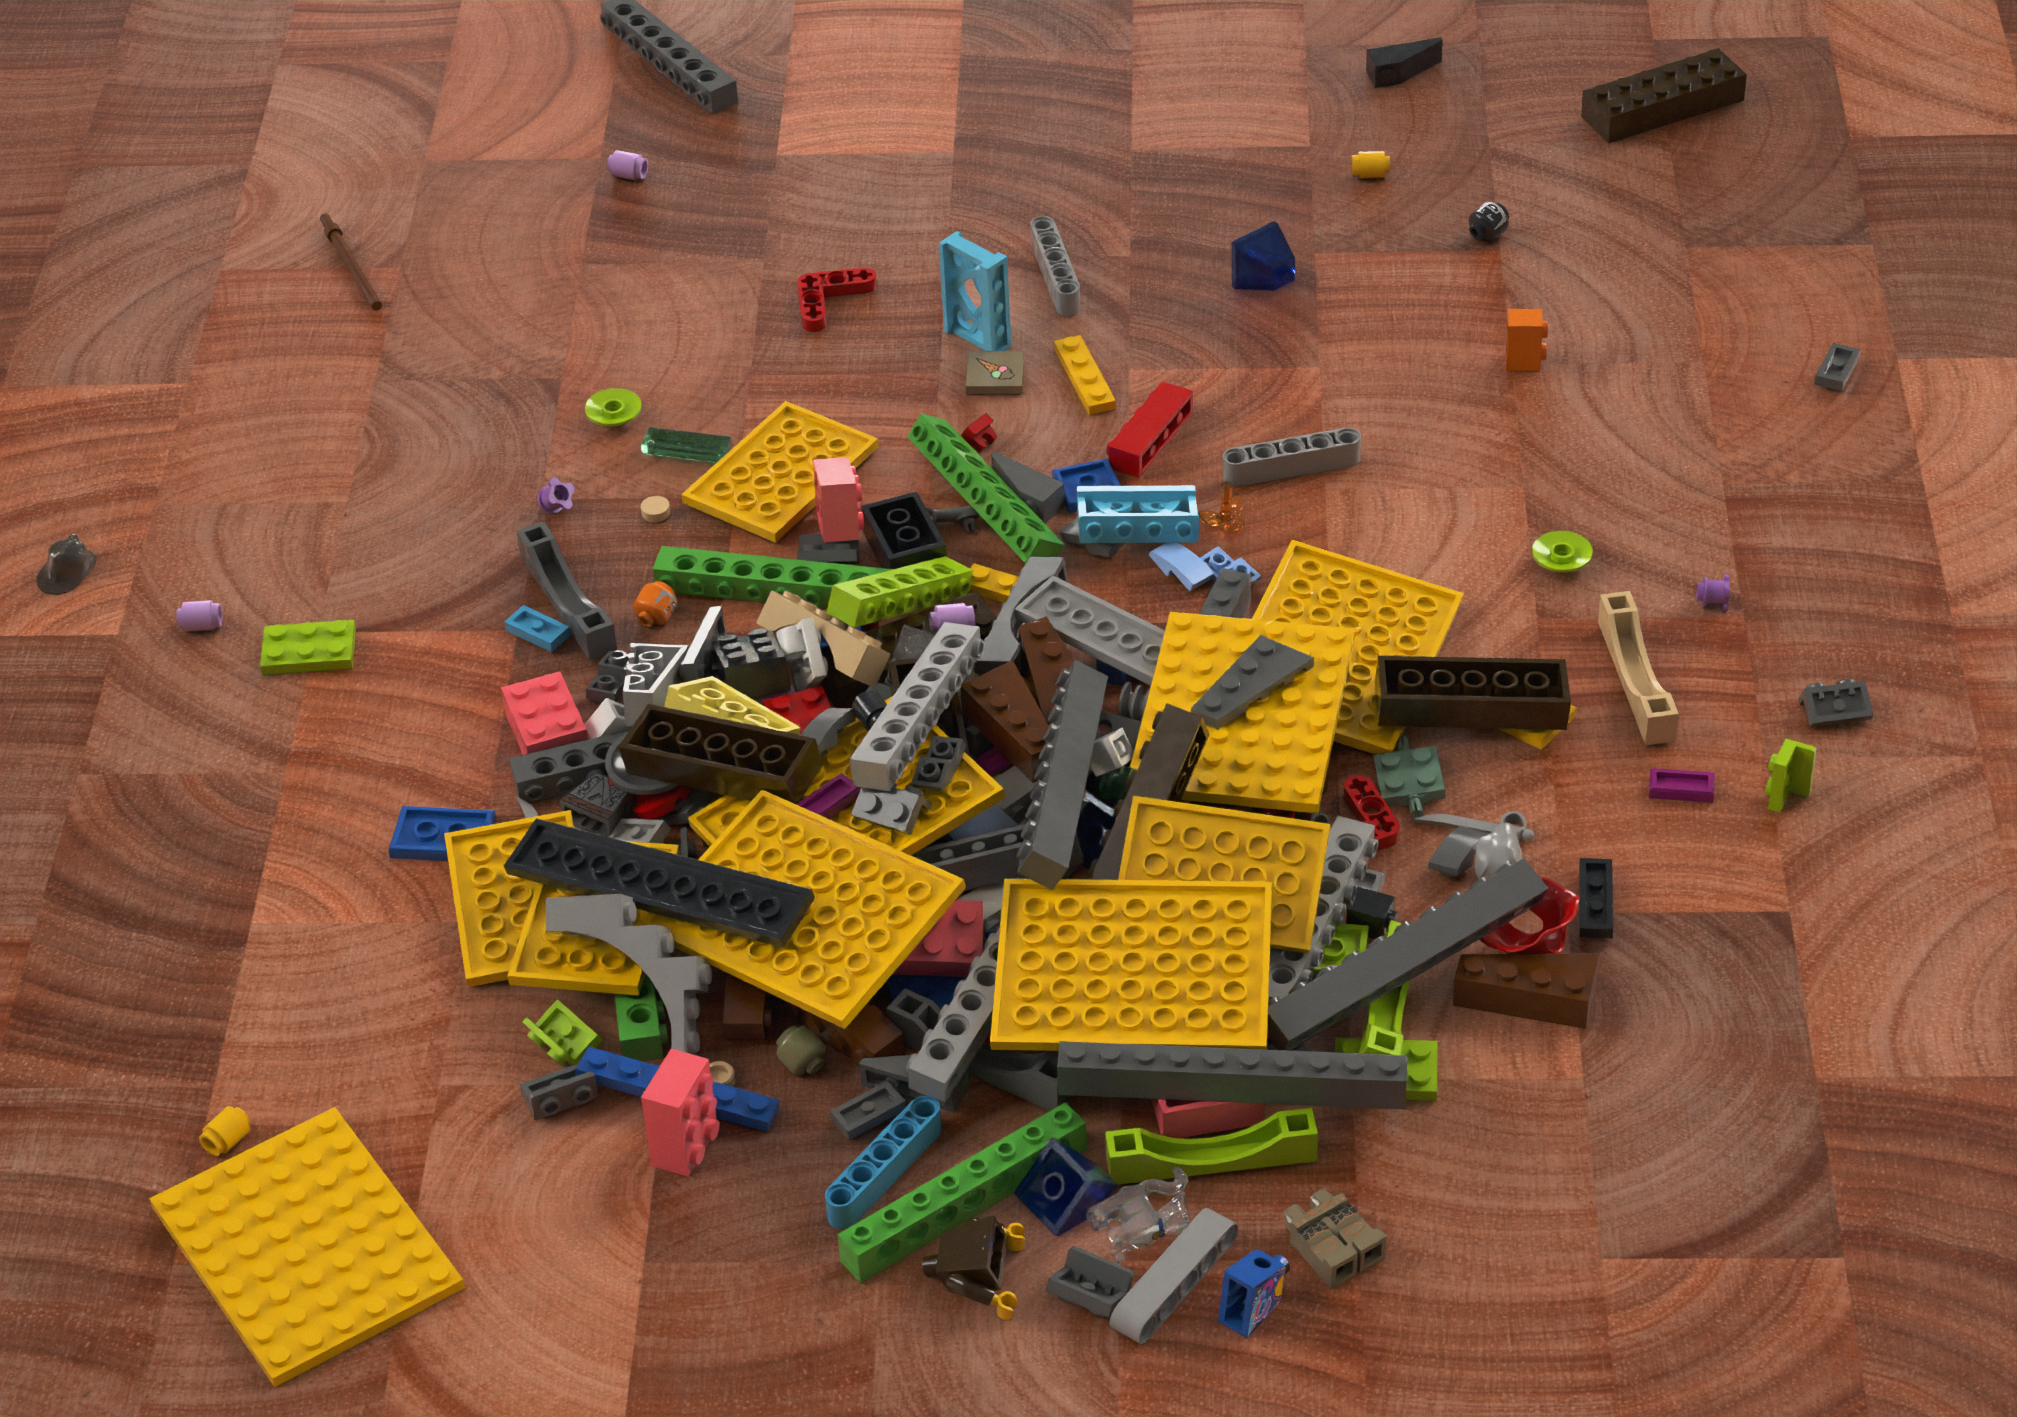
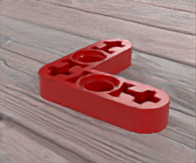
[797,268,877,332]
[1344,775,1400,851]

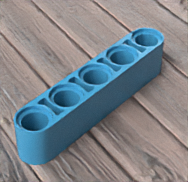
[825,1096,942,1229]

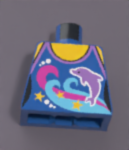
[1218,1250,1290,1338]

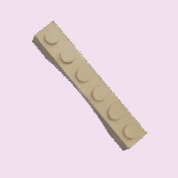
[756,590,891,688]
[1598,591,1679,746]

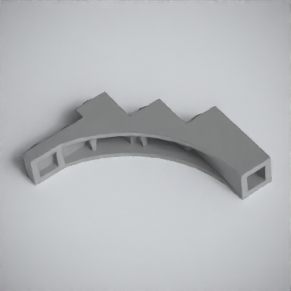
[546,894,712,1055]

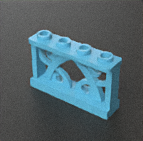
[939,231,1012,351]
[1077,486,1199,543]

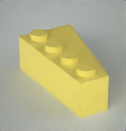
[664,676,801,734]

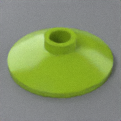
[585,388,642,426]
[1532,531,1593,573]

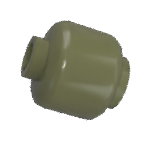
[776,1025,826,1076]

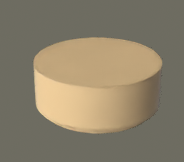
[640,496,671,523]
[709,1061,736,1087]

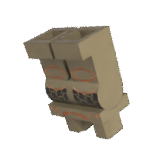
[1283,1188,1387,1289]

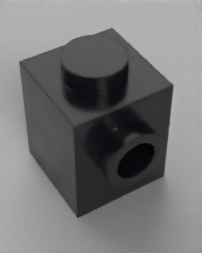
[1346,887,1399,939]

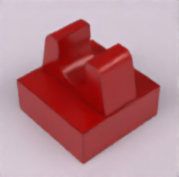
[961,413,997,452]

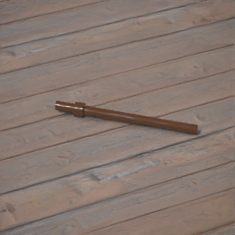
[320,214,382,311]

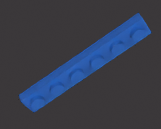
[576,1047,780,1132]

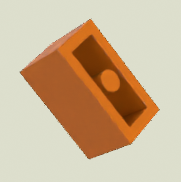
[1505,309,1548,372]

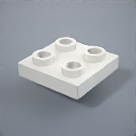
[776,618,828,692]

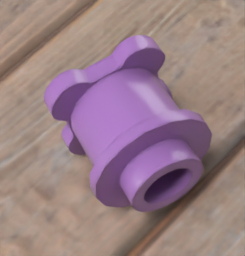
[537,477,575,514]
[1696,574,1730,611]

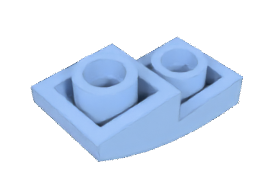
[1149,543,1214,592]
[1200,546,1261,585]

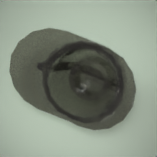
[37,534,96,595]

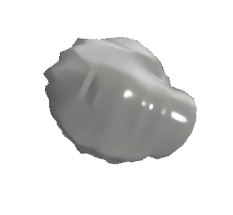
[1473,823,1522,879]

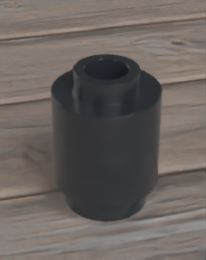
[852,690,887,732]

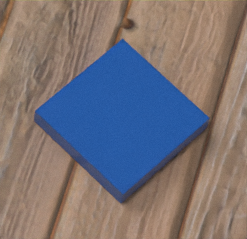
[1052,458,1121,513]

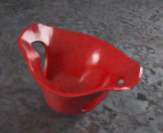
[1479,876,1580,954]

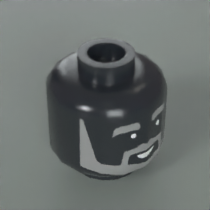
[1468,202,1509,242]

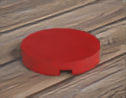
[632,785,691,820]

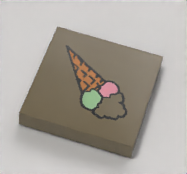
[966,351,1024,394]

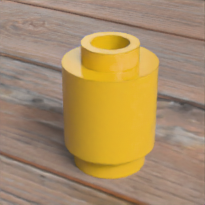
[1352,151,1390,179]
[199,1106,250,1156]

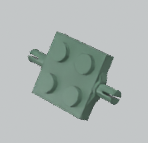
[1373,736,1446,820]

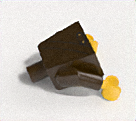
[922,1215,1025,1320]

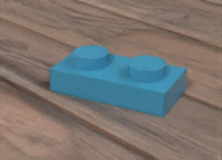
[504,605,571,652]

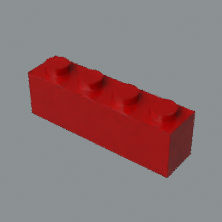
[1106,381,1193,478]

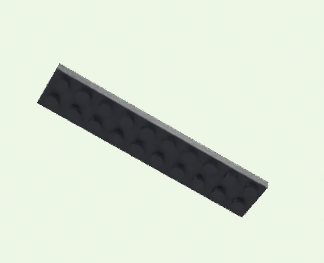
[504,818,815,948]

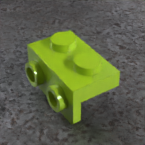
[1765,739,1817,812]
[523,999,603,1066]

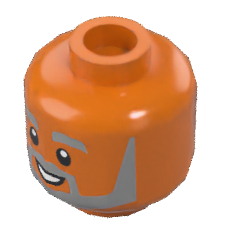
[633,581,677,627]

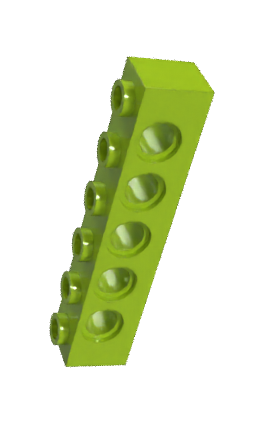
[826,556,973,628]

